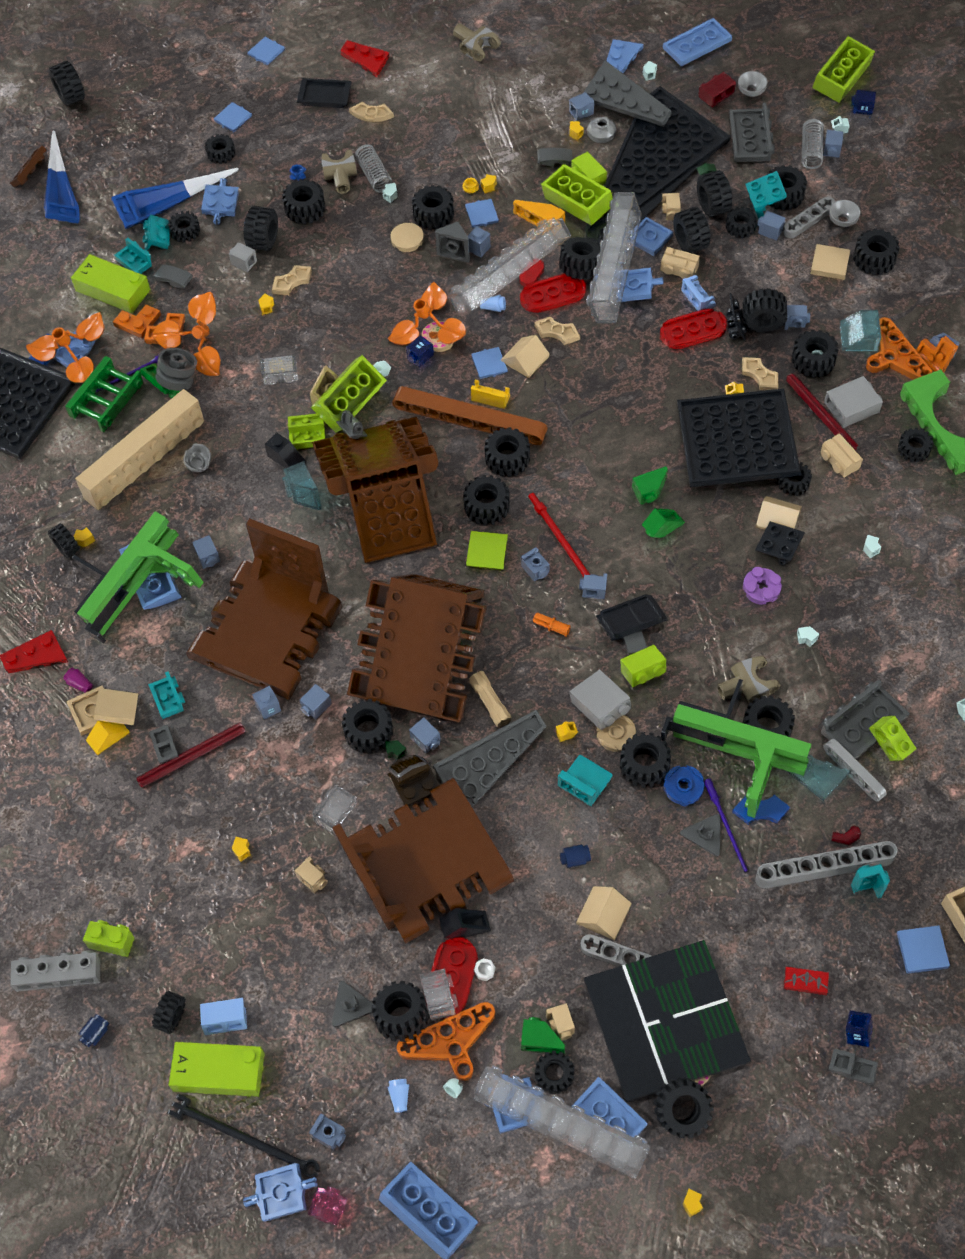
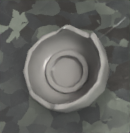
[183,443,211,472]

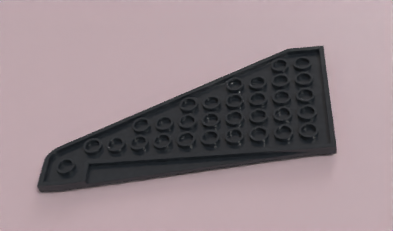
[585,86,731,255]

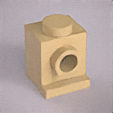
[661,193,681,220]
[295,856,328,894]
[546,1003,575,1041]

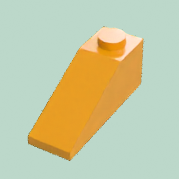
[513,200,565,236]

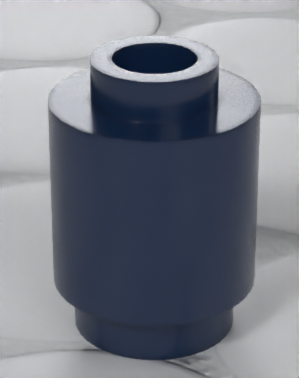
[559,844,591,868]
[78,1014,110,1048]

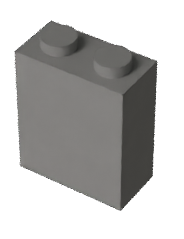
[824,376,883,428]
[569,669,632,731]

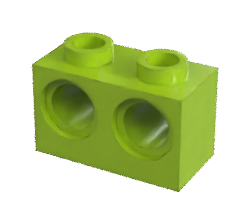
[869,716,917,761]

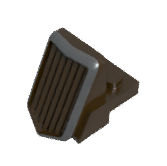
[387,755,439,806]

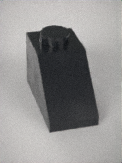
[265,432,306,475]
[439,908,491,938]

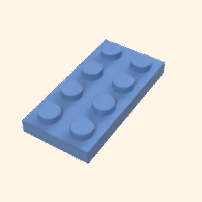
[663,18,732,67]

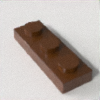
[10,146,47,188]

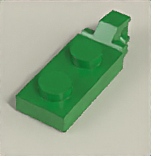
[140,363,180,399]

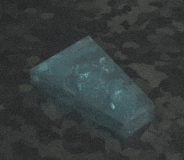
[786,754,850,801]

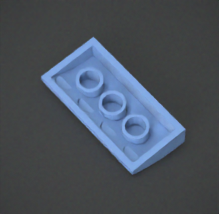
[119,545,182,610]
[379,1162,478,1259]

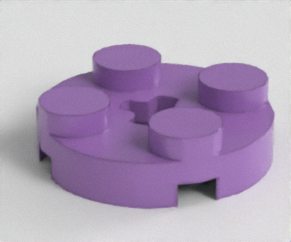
[743,567,782,605]

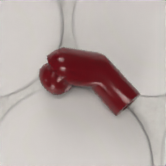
[831,826,861,845]

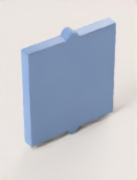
[247,37,285,65]
[214,102,252,132]
[465,199,499,228]
[471,347,508,379]

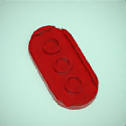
[520,273,586,313]
[660,309,727,349]
[424,937,478,1020]

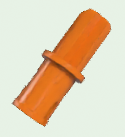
[533,613,571,637]

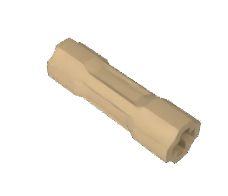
[469,671,511,728]

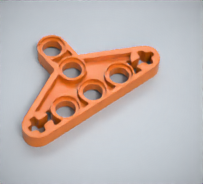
[866,317,933,380]
[397,1002,495,1081]

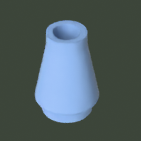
[480,295,506,312]
[387,1079,409,1113]

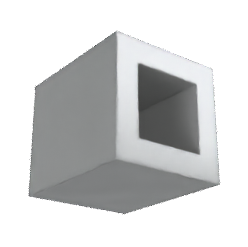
[229,242,257,272]

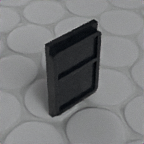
[297,78,352,108]
[596,594,668,641]

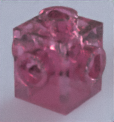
[308,1186,347,1225]

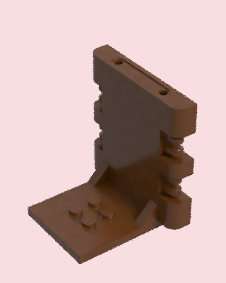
[312,417,438,563]
[186,518,343,700]
[347,574,487,723]
[332,778,514,944]

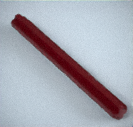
[786,373,858,450]
[136,722,245,787]

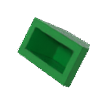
[632,466,668,505]
[641,508,685,538]
[521,1017,565,1055]

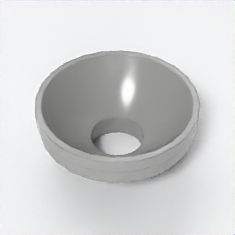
[738,71,767,97]
[587,117,616,143]
[829,200,860,227]

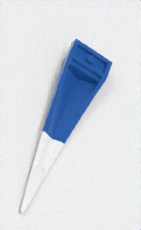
[44,131,80,224]
[111,168,239,229]

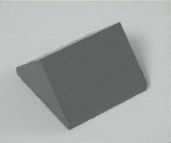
[435,221,470,263]

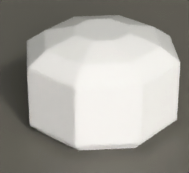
[474,958,495,981]

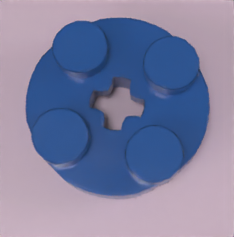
[663,765,704,807]

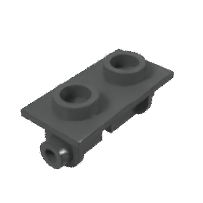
[336,410,367,439]

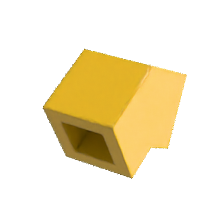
[569,121,584,141]
[481,174,497,194]
[258,294,274,315]
[725,381,744,395]
[73,527,95,547]
[556,721,578,742]
[232,837,251,862]
[682,1189,703,1217]

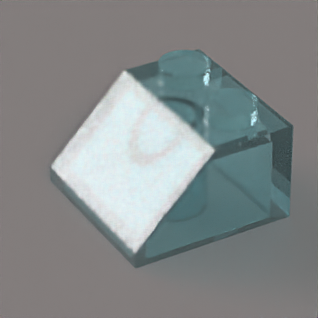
[840,310,881,351]
[282,461,322,510]

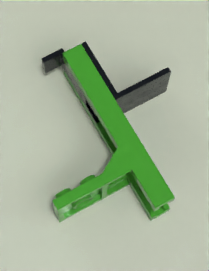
[72,511,204,644]
[661,679,812,818]

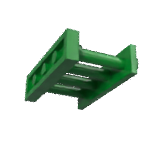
[65,356,143,433]

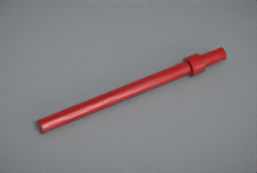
[528,493,591,578]

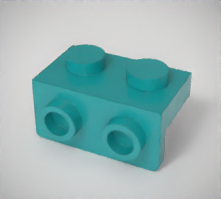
[143,214,169,250]
[114,238,152,274]
[148,671,185,719]
[851,864,890,899]

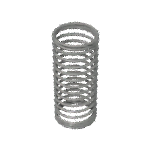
[801,119,824,169]
[355,144,392,193]

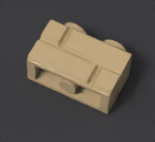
[660,247,700,279]
[821,434,863,477]

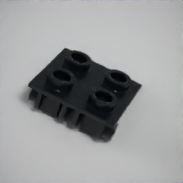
[726,293,747,340]
[755,521,805,566]

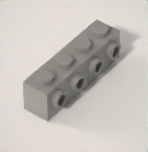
[10,950,101,992]

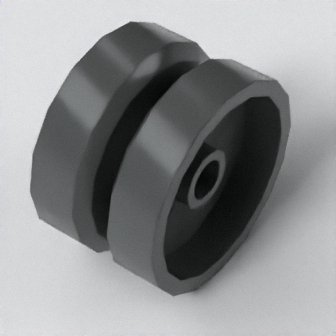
[155,348,197,391]

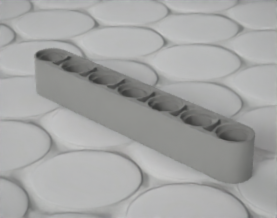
[755,841,898,888]

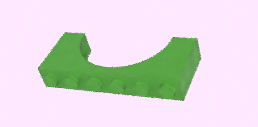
[900,369,965,475]

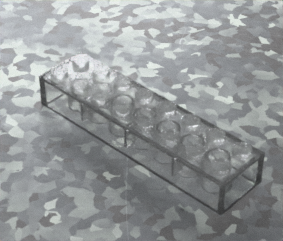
[587,192,642,323]
[447,218,572,312]
[474,1065,650,1179]

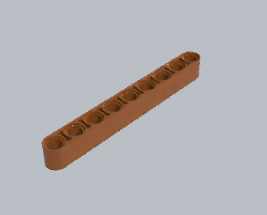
[392,386,548,445]

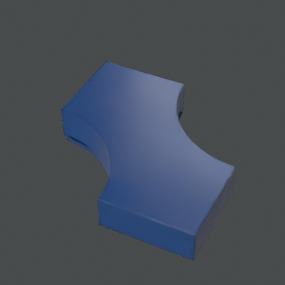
[732,795,790,825]

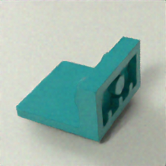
[745,171,787,220]
[558,755,613,806]

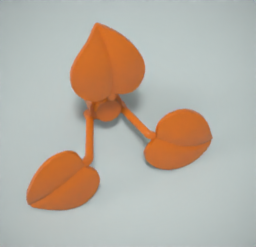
[388,282,466,346]
[153,292,221,376]
[26,312,104,383]

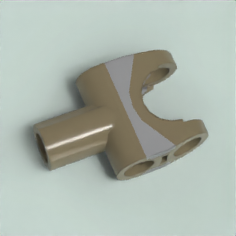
[453,23,501,62]
[322,149,357,194]
[717,656,781,703]

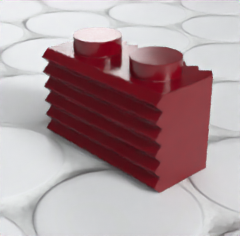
[698,72,736,108]

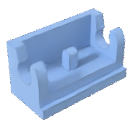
[681,275,716,311]
[200,998,247,1035]

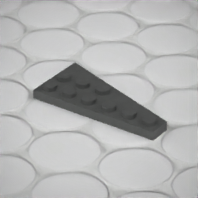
[583,60,672,127]
[433,710,546,807]

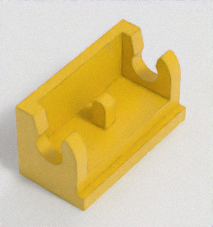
[471,379,510,409]

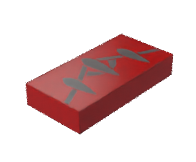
[784,967,829,995]

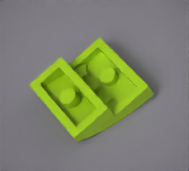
[288,414,326,449]
[466,531,508,570]

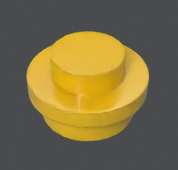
[463,178,479,193]

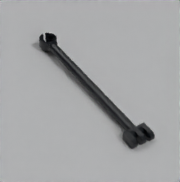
[166,1093,320,1179]

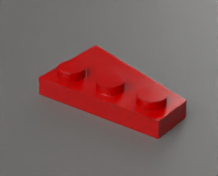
[340,40,390,78]
[0,630,68,673]

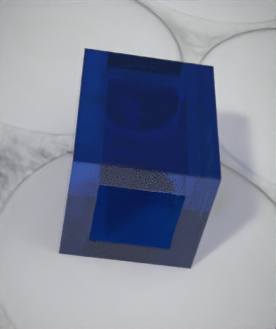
[851,89,876,115]
[406,335,434,367]
[846,1010,873,1047]

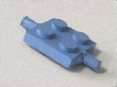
[201,178,239,225]
[605,267,664,303]
[243,1163,318,1222]

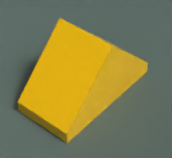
[86,721,130,755]

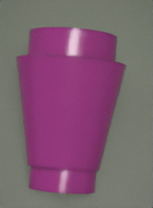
[63,667,93,693]

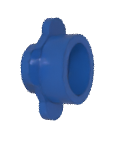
[290,164,306,180]

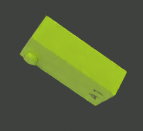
[812,36,875,103]
[541,164,614,226]
[71,254,150,314]
[311,355,387,433]
[169,1042,265,1097]

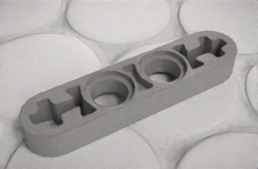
[783,197,836,238]
[823,739,887,802]
[580,934,652,967]

